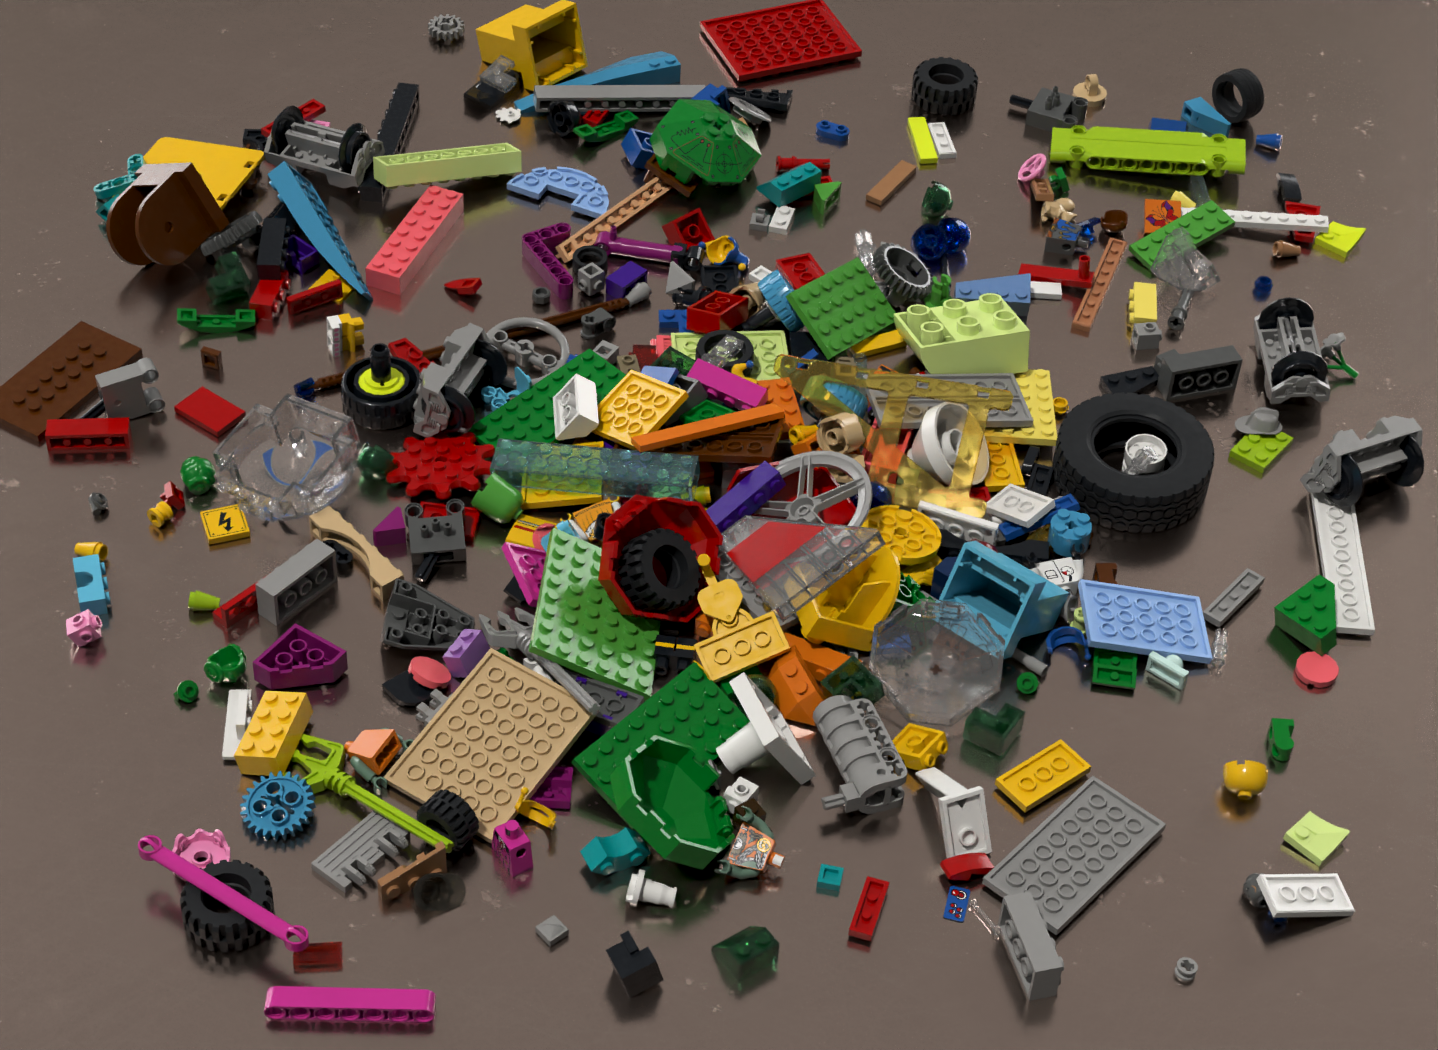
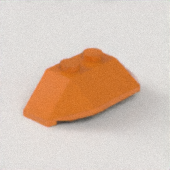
[765,645,826,727]

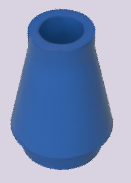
[1256,133,1282,150]

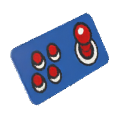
[943,886,970,922]

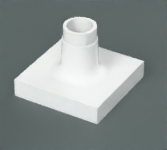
[716,672,816,785]

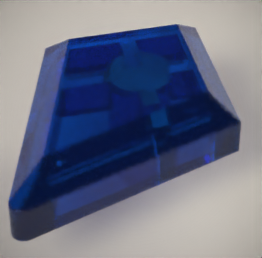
[1076,217,1101,235]

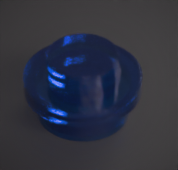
[1254,276,1273,293]

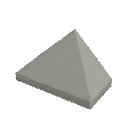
[665,261,695,294]

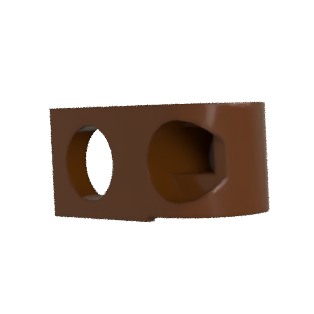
[1093,563,1118,584]

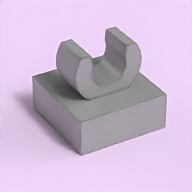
[749,208,770,232]

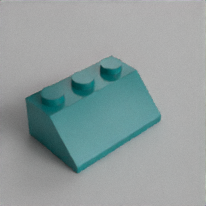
[757,162,822,207]

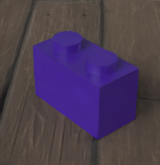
[606,261,647,299]

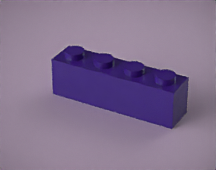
[706,461,786,538]

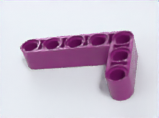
[522,222,573,300]

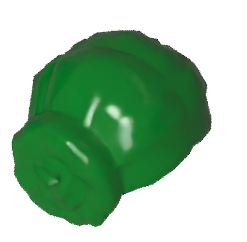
[180,456,217,495]
[204,644,247,684]

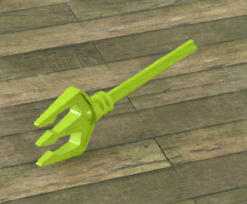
[283,734,454,853]

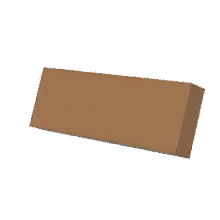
[1030,178,1054,201]

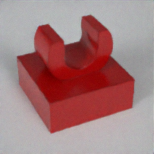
[160,481,185,510]

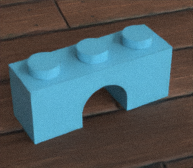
[73,554,111,615]

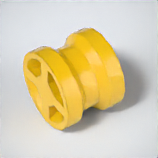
[147,501,174,527]

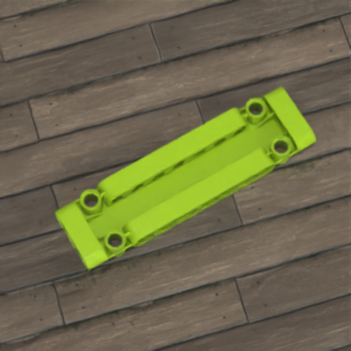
[1050,125,1246,177]

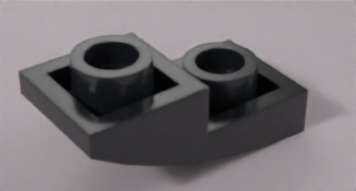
[1276,173,1302,203]

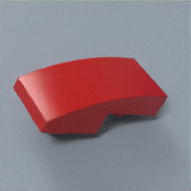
[940,853,994,881]

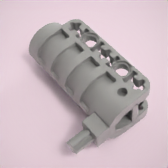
[813,695,907,814]

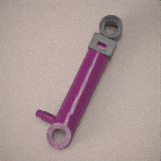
[594,225,705,271]

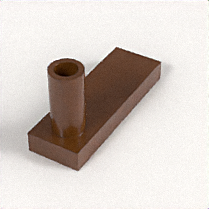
[643,153,699,197]

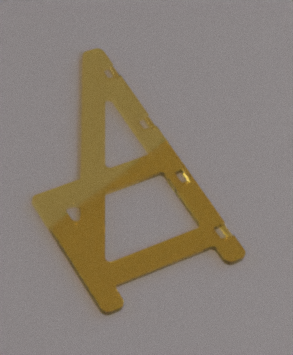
[773,354,1013,519]

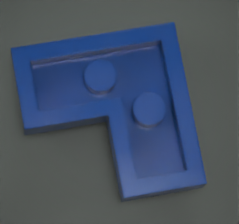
[658,309,694,333]

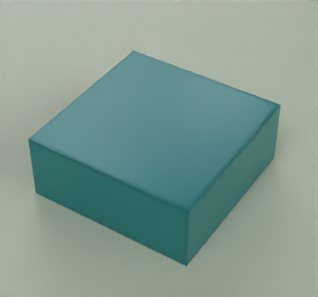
[816,864,844,891]

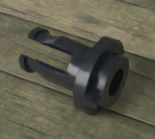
[672,286,712,308]

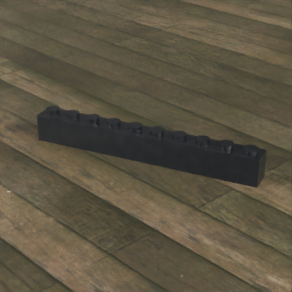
[358,82,419,203]

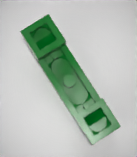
[573,110,639,142]
[177,308,255,333]

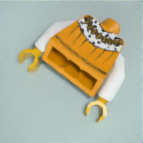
[560,495,621,548]

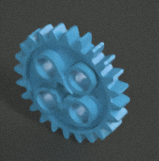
[240,771,316,842]

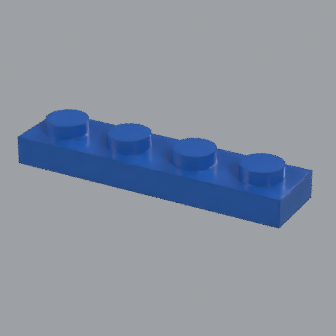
[998,494,1080,542]

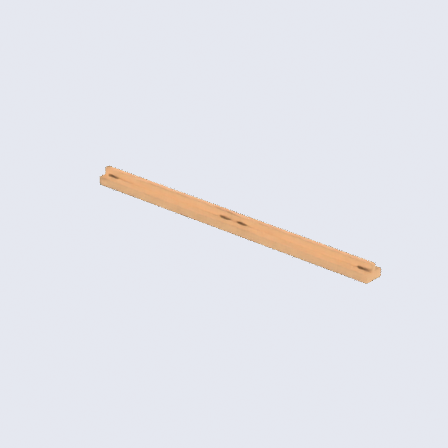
[555,117,748,263]

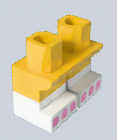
[327,313,364,357]

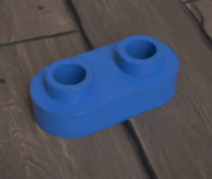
[816,120,850,141]

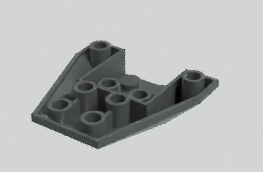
[380,578,475,651]

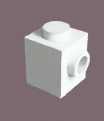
[723,777,759,814]

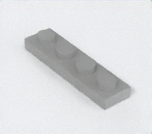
[1203,568,1265,628]

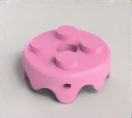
[172,829,231,882]

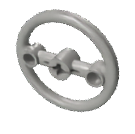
[486,317,570,389]

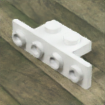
[222,689,253,760]

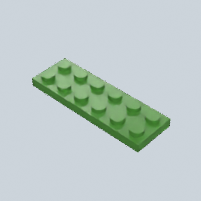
[1129,200,1235,273]

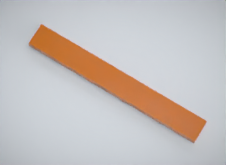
[631,403,784,452]

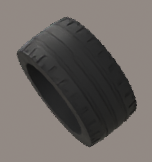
[1212,68,1264,123]
[695,330,754,377]

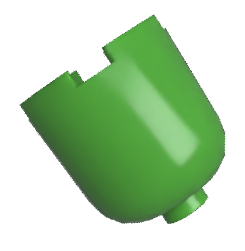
[471,472,523,524]

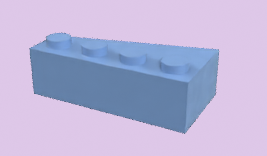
[953,273,1031,316]

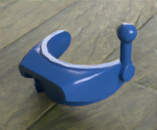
[1046,626,1092,660]

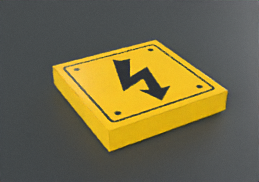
[200,503,250,545]

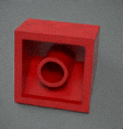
[661,207,715,250]

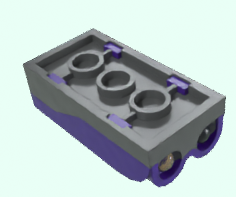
[555,669,644,736]

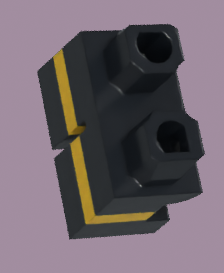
[654,635,697,676]

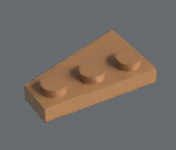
[377,841,447,901]

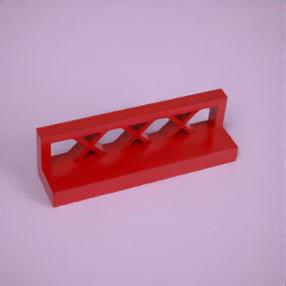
[212,573,270,628]

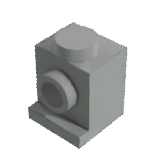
[593,340,619,365]

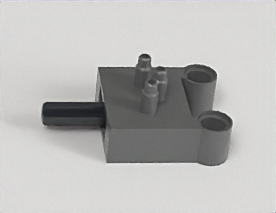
[1009,86,1088,132]

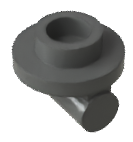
[88,492,108,515]

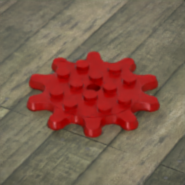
[385,431,498,499]

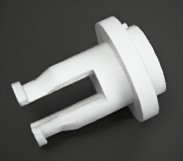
[625,869,677,908]

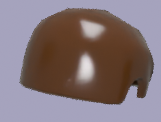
[1100,210,1128,234]

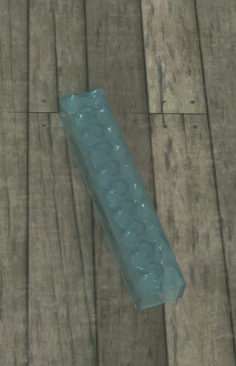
[490,438,700,501]

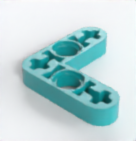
[93,154,146,199]

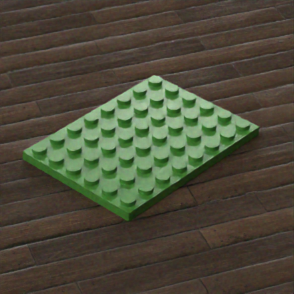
[529,527,661,701]

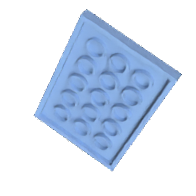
[1078,579,1213,664]

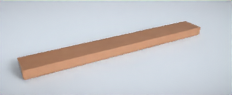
[1071,238,1128,332]

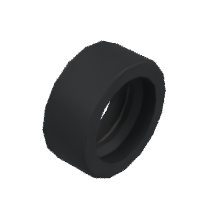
[572,245,608,275]

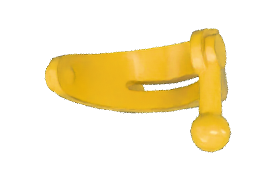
[514,787,557,830]

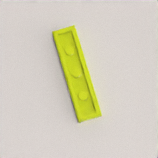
[907,117,938,164]

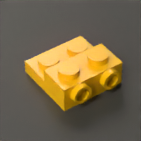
[886,723,948,771]

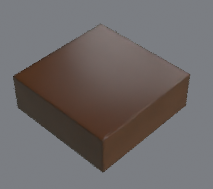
[200,346,223,370]

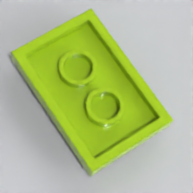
[1229,432,1294,474]

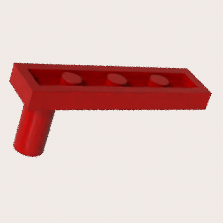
[1018,255,1094,289]

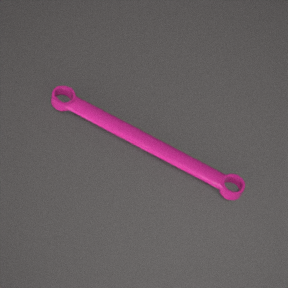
[138,835,309,952]

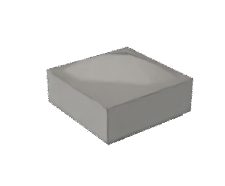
[535,915,569,947]

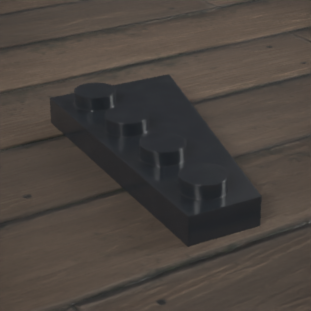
[726,87,793,111]

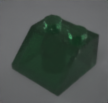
[711,926,780,982]

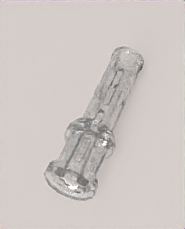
[1123,446,1158,475]

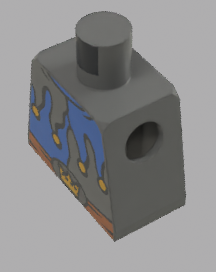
[1044,217,1090,255]

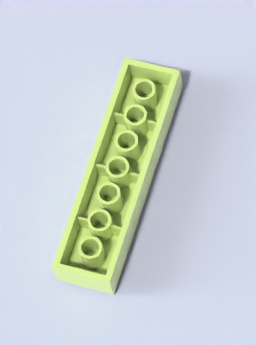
[373,143,522,189]

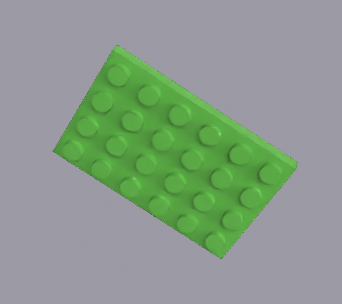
[785,257,896,360]

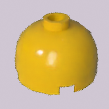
[1223,760,1268,800]

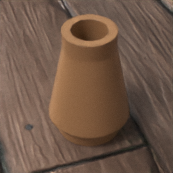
[1272,240,1301,258]

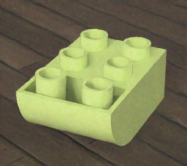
[894,293,1030,374]

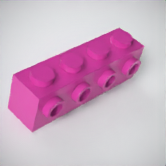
[687,358,768,411]

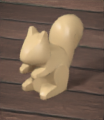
[1041,198,1077,223]

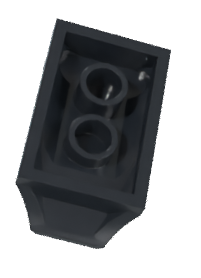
[464,64,523,110]

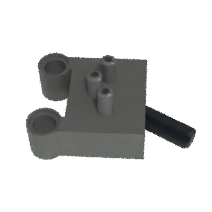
[404,499,467,582]

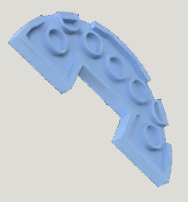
[507,167,609,218]

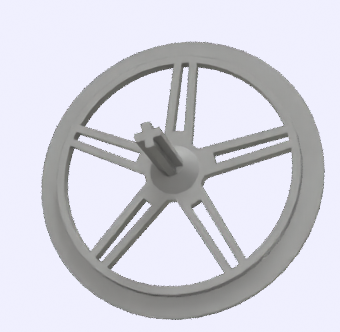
[733,451,872,566]

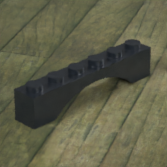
[937,529,1049,569]

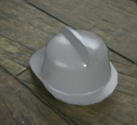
[1235,407,1282,435]

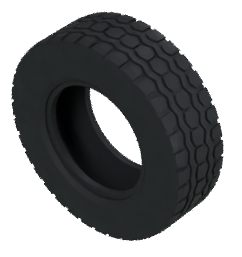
[1052,392,1214,533]

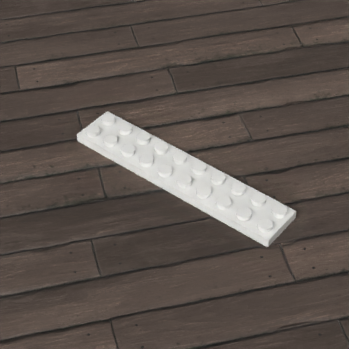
[1310,492,1375,635]

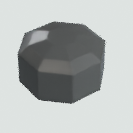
[532,287,551,304]

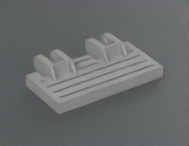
[311,811,410,893]

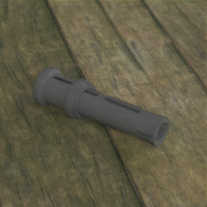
[1167,288,1194,330]

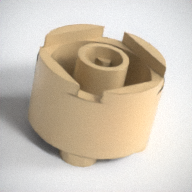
[816,412,865,454]

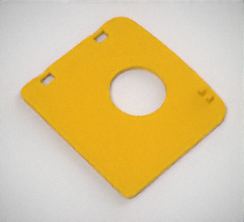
[113,137,265,210]

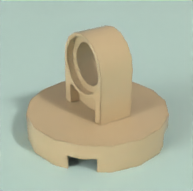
[1072,74,1107,107]

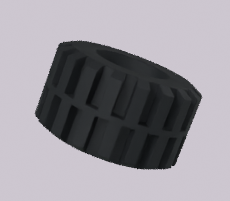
[416,789,479,853]

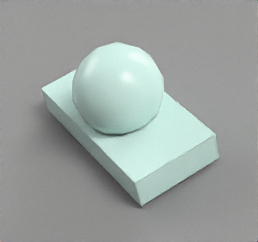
[1146,651,1189,691]

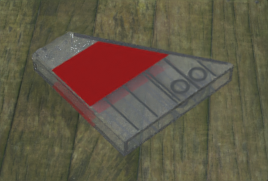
[718,515,885,622]

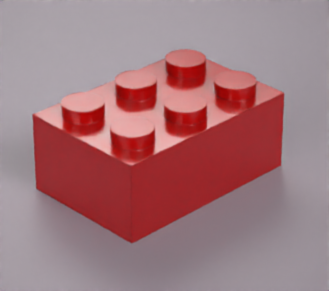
[687,290,748,334]

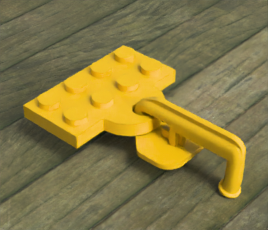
[694,554,791,683]

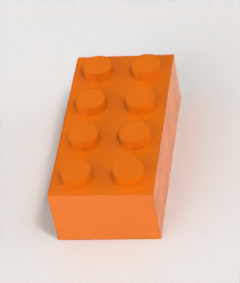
[757,378,804,440]

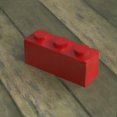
[249,270,291,321]

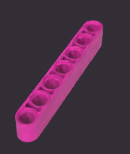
[264,986,436,1023]

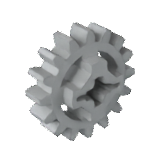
[428,14,465,41]

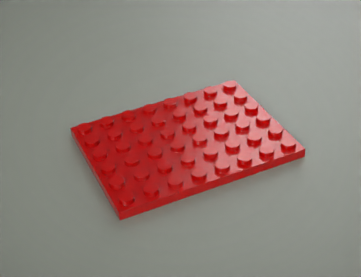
[700,0,862,81]

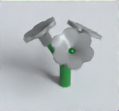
[1320,332,1359,379]

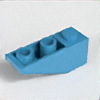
[1181,97,1231,138]

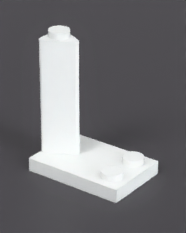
[915,767,992,858]

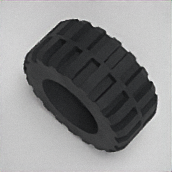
[912,57,978,116]
[618,528,701,614]
[180,860,275,952]

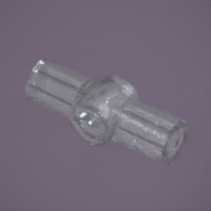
[855,229,877,276]

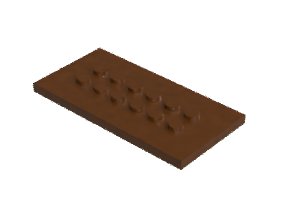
[0,321,143,442]
[612,414,786,463]

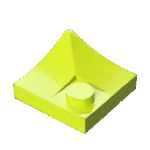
[1314,221,1366,258]

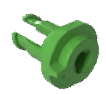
[924,274,953,308]

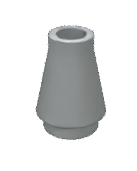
[624,282,652,307]

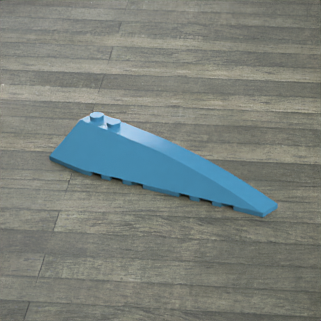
[514,51,681,114]
[268,161,373,301]

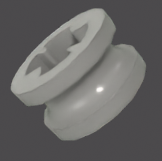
[1174,957,1198,981]

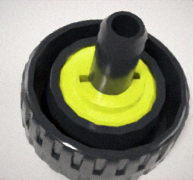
[341,343,422,430]

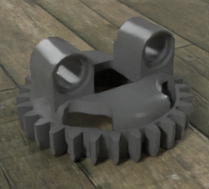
[199,211,263,270]
[872,243,933,308]

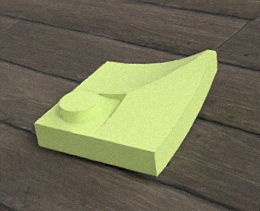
[1283,811,1350,867]

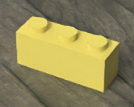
[1128,282,1157,331]

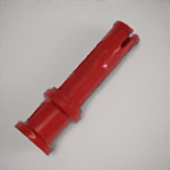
[776,156,830,172]

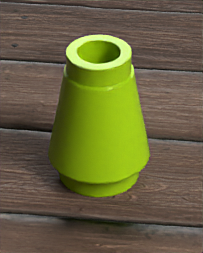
[188,590,220,611]

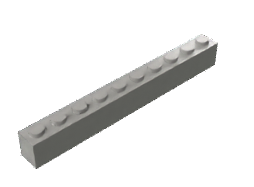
[533,85,705,112]

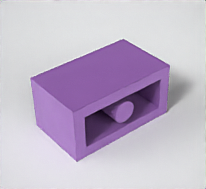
[443,629,490,678]

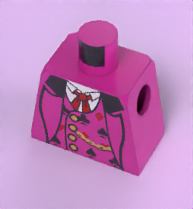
[492,820,533,877]

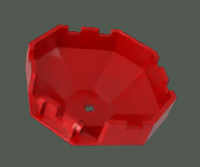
[598,494,723,623]

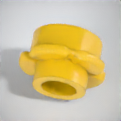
[1053,397,1069,415]

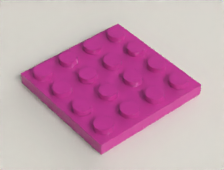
[502,542,546,607]

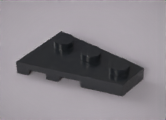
[1100,366,1159,394]

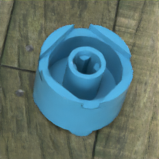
[1047,509,1092,557]

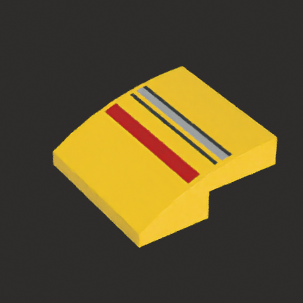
[505,514,557,548]

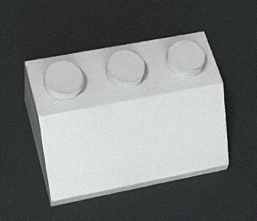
[553,374,599,440]

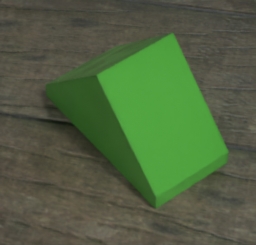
[813,181,842,215]

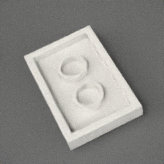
[983,483,1056,528]

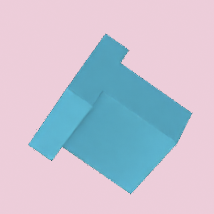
[931,540,1069,660]

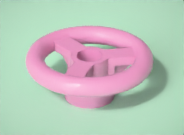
[1018,153,1047,182]

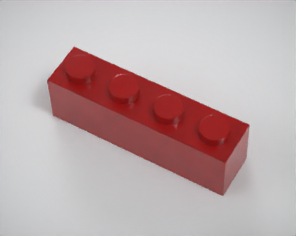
[45,417,131,451]

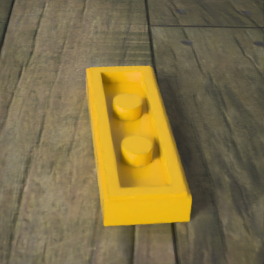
[849,330,907,359]

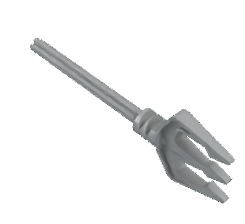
[479,607,601,715]

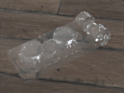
[701,335,744,369]

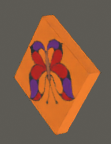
[1144,199,1181,235]

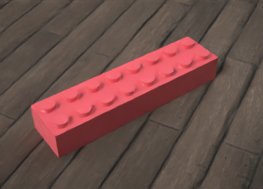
[365,185,464,295]

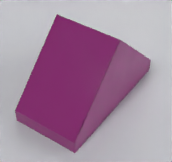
[373,506,406,547]

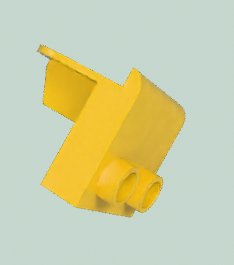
[782,545,901,651]

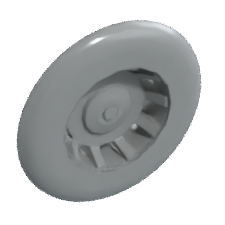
[729,97,772,124]

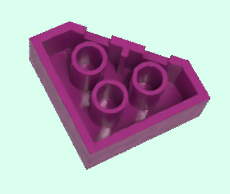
[253,623,348,690]

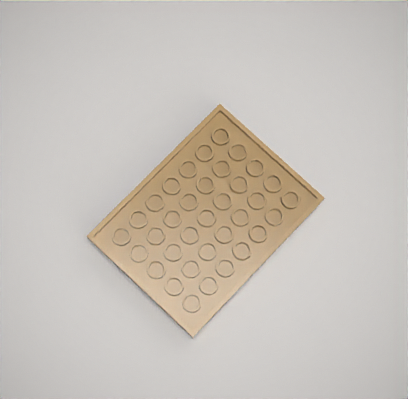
[384,648,599,844]

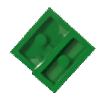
[1092,648,1137,690]

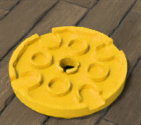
[858,505,942,566]

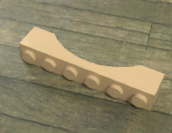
[309,506,404,601]

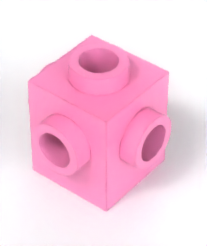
[66,609,102,648]

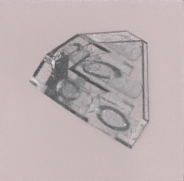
[1150,226,1221,292]

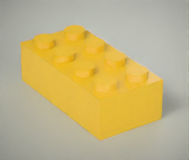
[234,691,313,776]

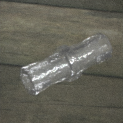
[1211,628,1228,668]

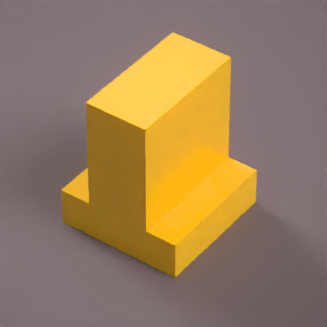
[475,0,588,91]

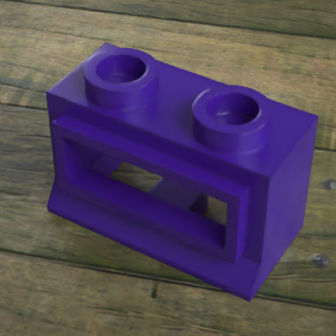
[285,234,319,275]

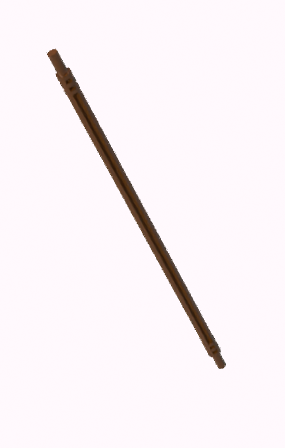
[298,297,641,393]

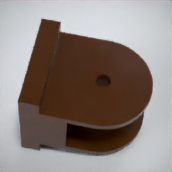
[106,162,230,265]

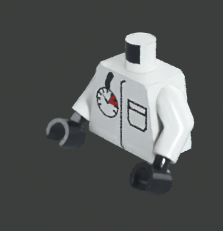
[1022,543,1085,596]

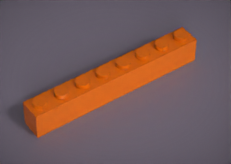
[694,610,862,686]

